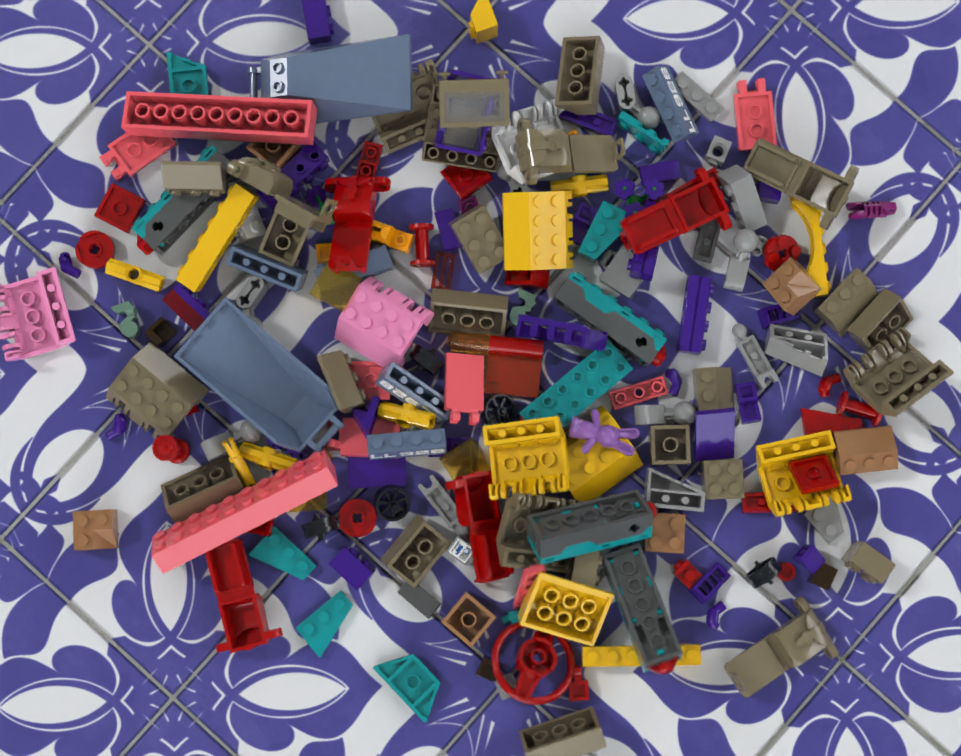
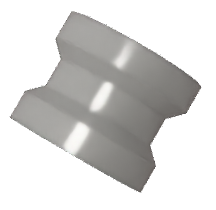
[749,235,768,257]

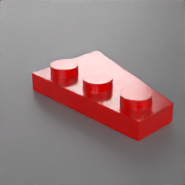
[800,408,863,437]

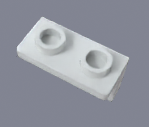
[235,204,266,244]

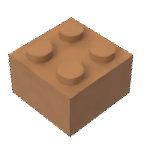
[642,513,686,554]

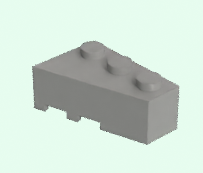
[716,164,768,231]
[765,324,828,377]
[644,467,706,512]

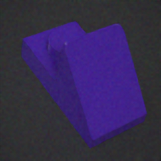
[352,396,380,439]
[792,544,825,574]

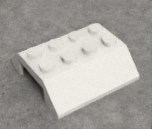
[491,99,564,185]

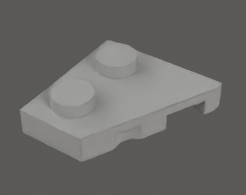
[803,497,844,544]

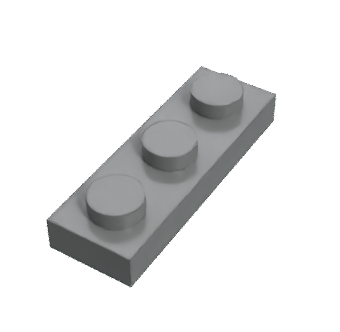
[674,71,724,123]

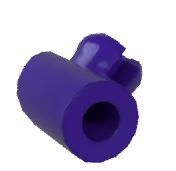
[59,252,81,279]
[665,368,682,397]
[105,413,127,441]
[706,601,727,630]

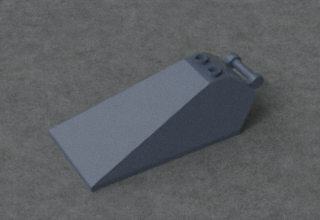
[248,34,413,124]
[174,297,345,452]

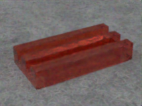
[431,251,455,290]

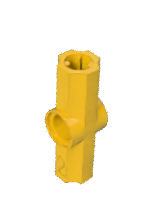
[550,174,608,198]
[105,258,165,293]
[377,401,436,430]
[239,442,298,471]

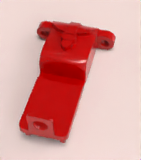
[619,167,732,255]
[324,175,391,274]
[445,470,514,583]
[205,538,283,653]

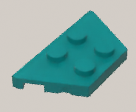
[166,52,209,95]
[373,653,441,723]

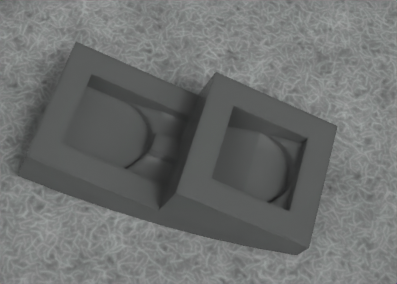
[397,582,441,619]

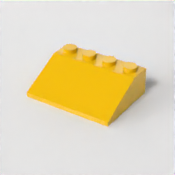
[518,571,614,647]

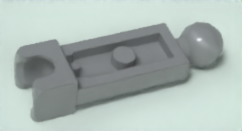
[732,323,779,390]
[418,474,470,538]

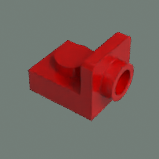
[672,559,703,589]

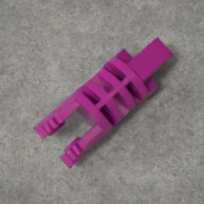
[846,201,897,219]

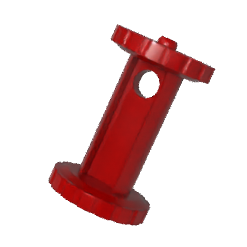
[409,223,435,268]
[836,390,882,427]
[152,435,190,464]

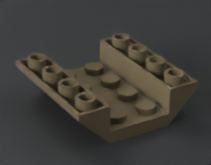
[422,84,499,173]

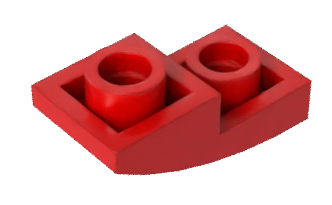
[356,141,384,176]

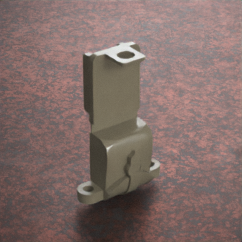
[515,118,626,185]
[743,139,859,230]
[227,157,338,232]
[724,596,839,698]

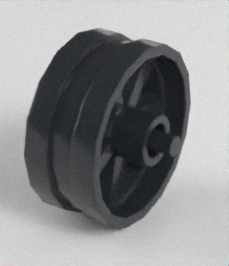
[408,344,444,377]
[480,394,517,425]
[374,484,410,522]
[301,514,338,541]
[745,556,783,589]

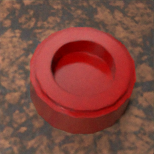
[776,562,796,582]

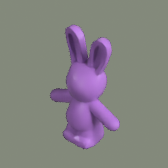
[569,409,640,456]

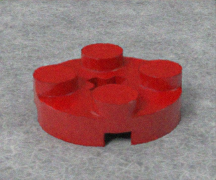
[75,230,115,269]
[763,234,801,272]
[338,499,377,537]

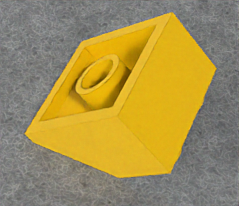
[468,0,498,44]

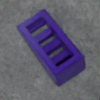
[757,304,802,329]
[688,562,731,604]

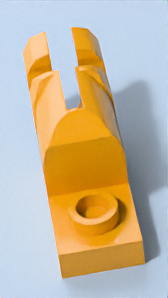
[371,220,415,254]

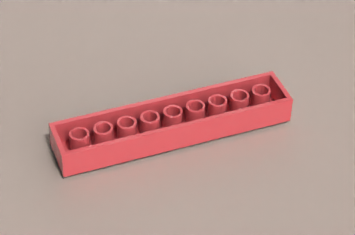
[121,91,318,145]
[151,450,338,574]

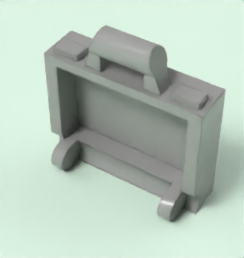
[599,244,643,300]

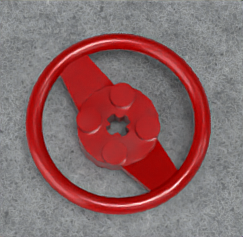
[491,622,575,705]

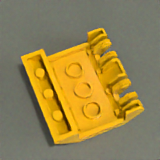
[502,191,574,270]
[564,405,643,501]
[482,416,570,500]
[756,430,852,517]

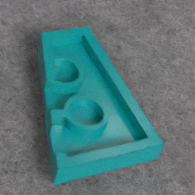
[617,111,669,156]
[248,526,317,580]
[296,590,353,658]

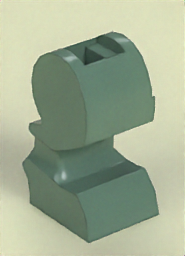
[509,288,536,327]
[111,301,141,339]

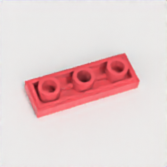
[608,375,669,411]

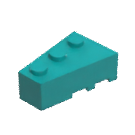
[577,201,627,263]

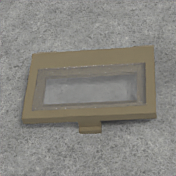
[438,70,510,129]

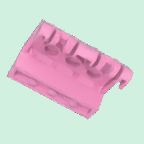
[0,267,76,362]
[334,276,434,368]

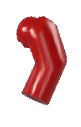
[818,373,842,398]

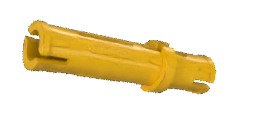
[222,437,257,487]

